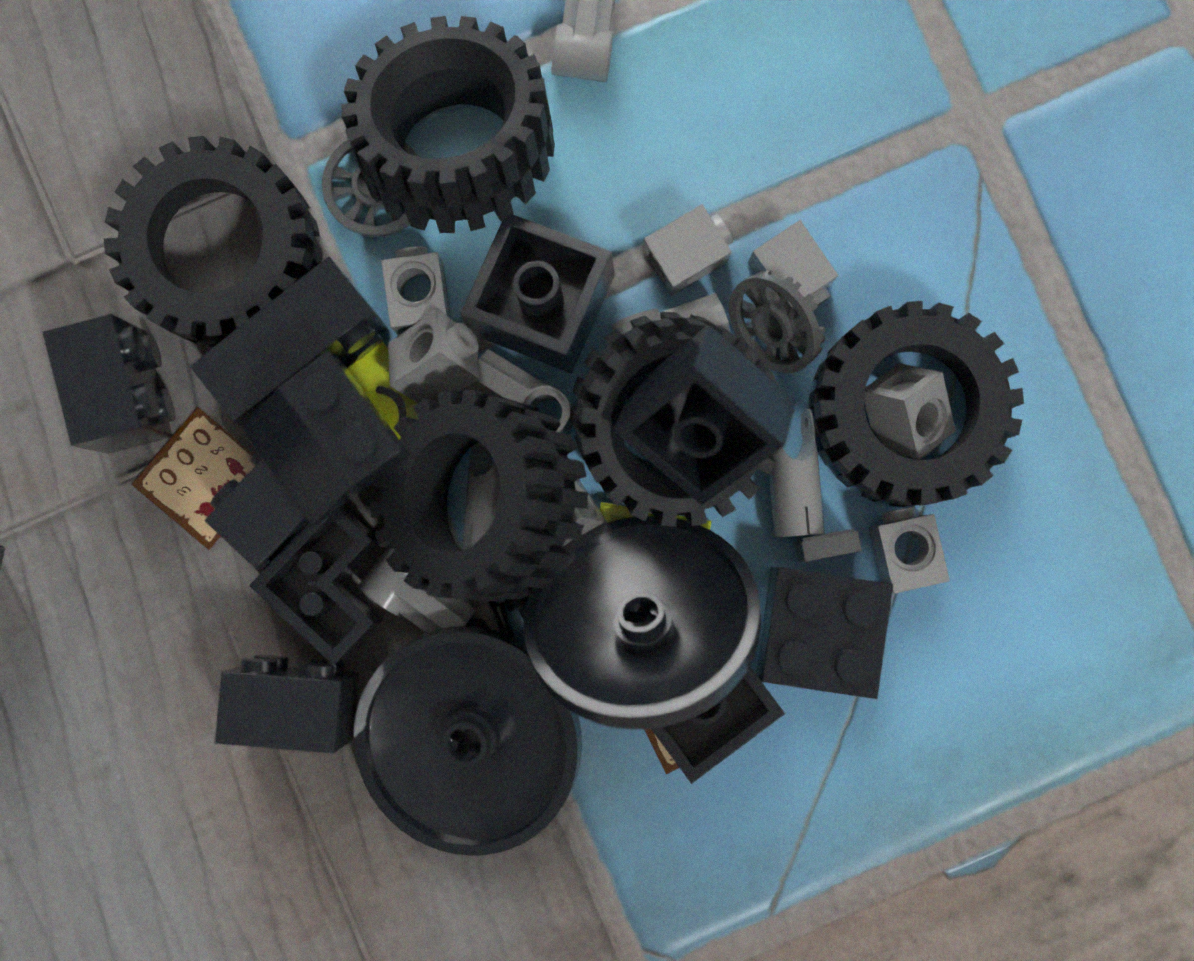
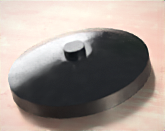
[523,516,761,729]
[354,626,582,856]

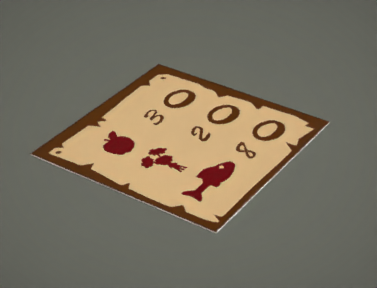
[132,407,255,550]

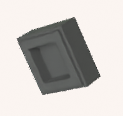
[794,529,862,562]

